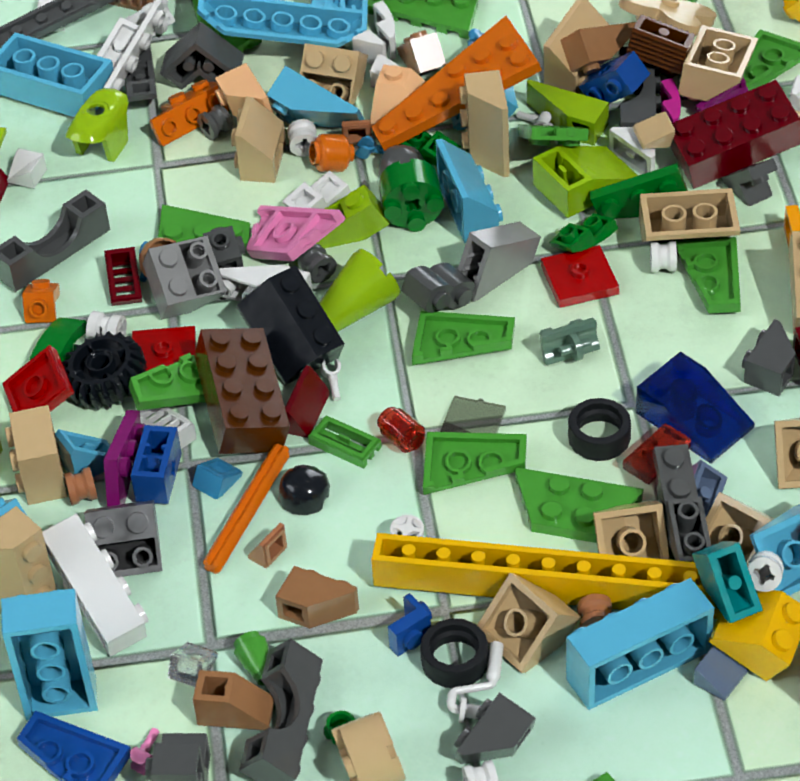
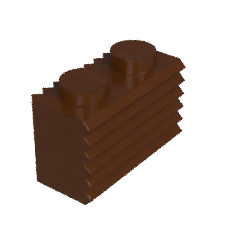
[626,15,695,75]

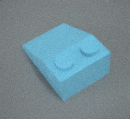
[267,66,365,128]
[749,504,800,596]

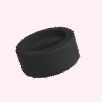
[568,398,631,461]
[420,618,489,688]

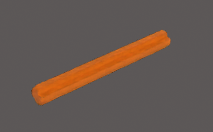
[203,443,290,574]

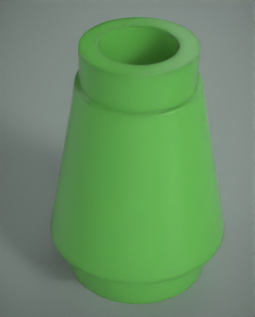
[234,631,269,686]

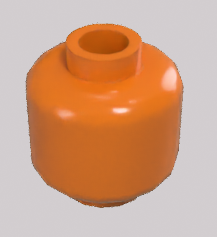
[309,134,355,172]

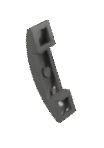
[126,46,157,102]

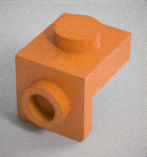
[22,279,60,323]

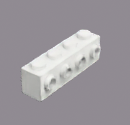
[42,513,149,657]

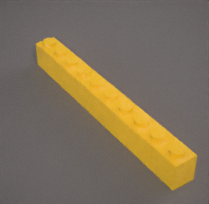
[371,533,720,619]

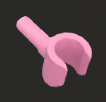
[130,728,159,775]

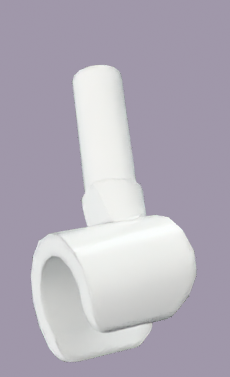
[516,111,553,126]
[320,359,341,401]

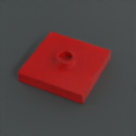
[541,245,619,308]
[132,326,196,371]
[2,345,74,412]

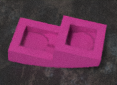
[660,78,681,123]

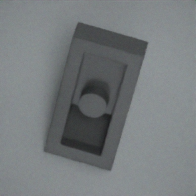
[722,158,778,206]

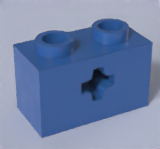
[578,51,650,103]
[130,425,182,504]

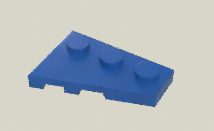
[17,711,131,781]

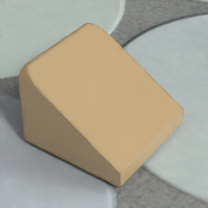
[633,112,675,149]

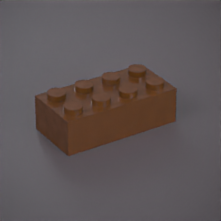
[194,328,290,454]

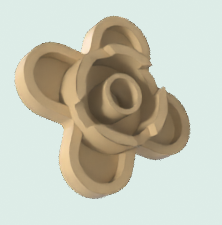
[618,0,717,36]

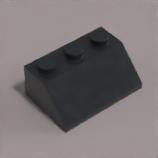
[236,265,345,386]

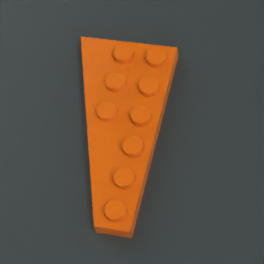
[371,16,542,152]

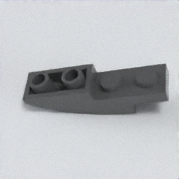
[652,444,711,562]

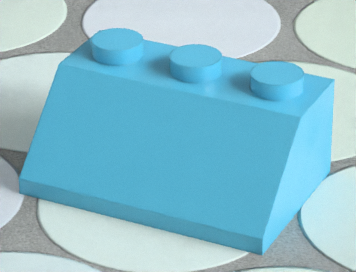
[435,139,503,243]

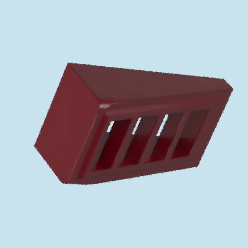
[104,247,142,306]

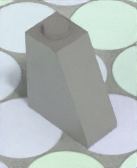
[458,221,541,301]

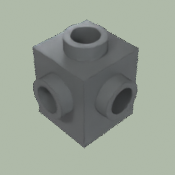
[202,226,246,268]

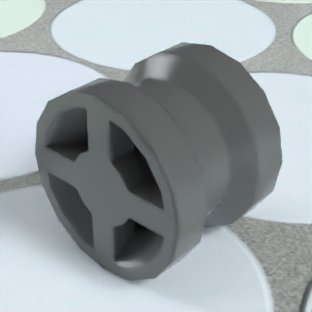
[197,104,233,140]
[298,244,337,283]

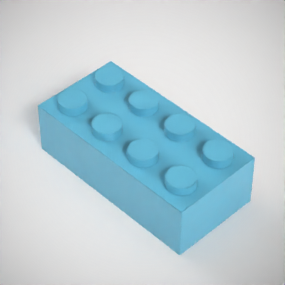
[0,32,114,117]
[566,578,714,710]
[1,588,98,721]

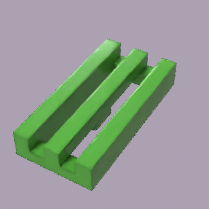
[308,415,382,469]

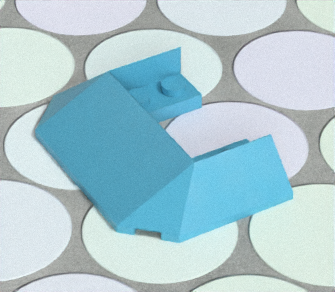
[197,0,368,48]

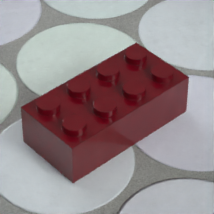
[670,80,800,189]

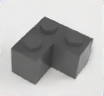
[160,21,244,90]
[145,733,211,781]

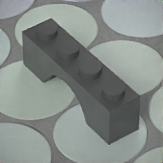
[619,47,661,127]
[0,190,110,292]
[239,638,323,781]

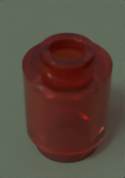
[377,407,425,453]

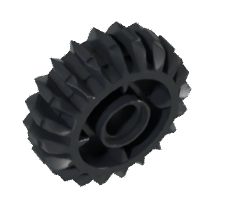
[62,331,147,410]

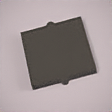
[440,396,506,433]

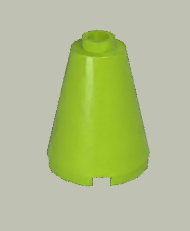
[319,249,401,332]

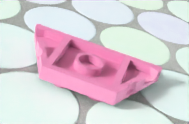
[246,205,346,262]

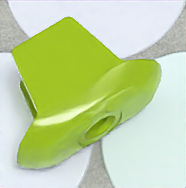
[66,88,129,162]

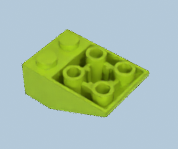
[533,146,638,218]

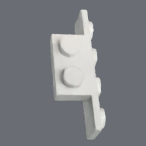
[97,0,166,92]

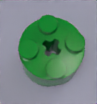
[379,159,444,232]

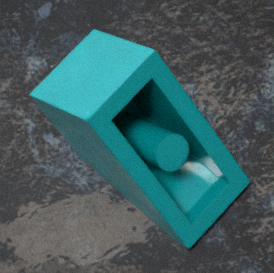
[692,541,763,623]

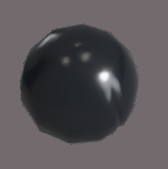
[279,465,330,515]

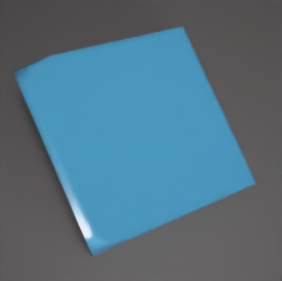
[192,458,243,499]

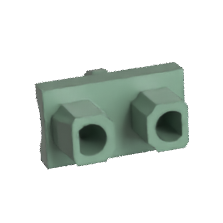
[539,318,600,365]

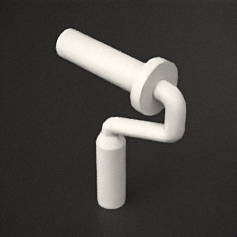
[447,641,504,723]

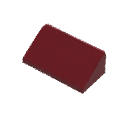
[285,365,330,438]

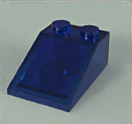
[636,351,755,464]

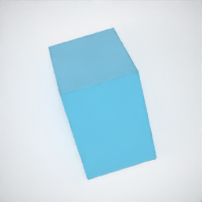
[55,429,110,477]

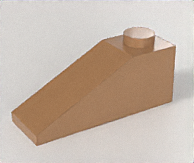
[560,22,636,75]

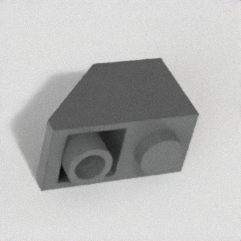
[742,319,796,396]
[454,692,536,764]

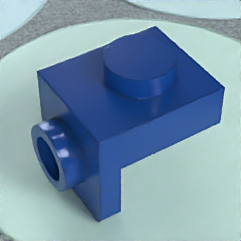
[388,593,432,657]

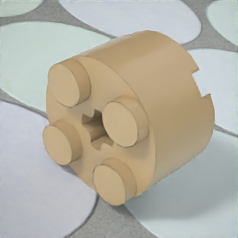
[331,711,406,781]

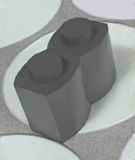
[401,263,476,312]

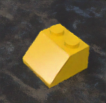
[708,590,800,681]

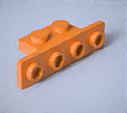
[149,79,229,146]

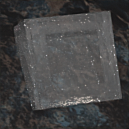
[168,642,218,687]

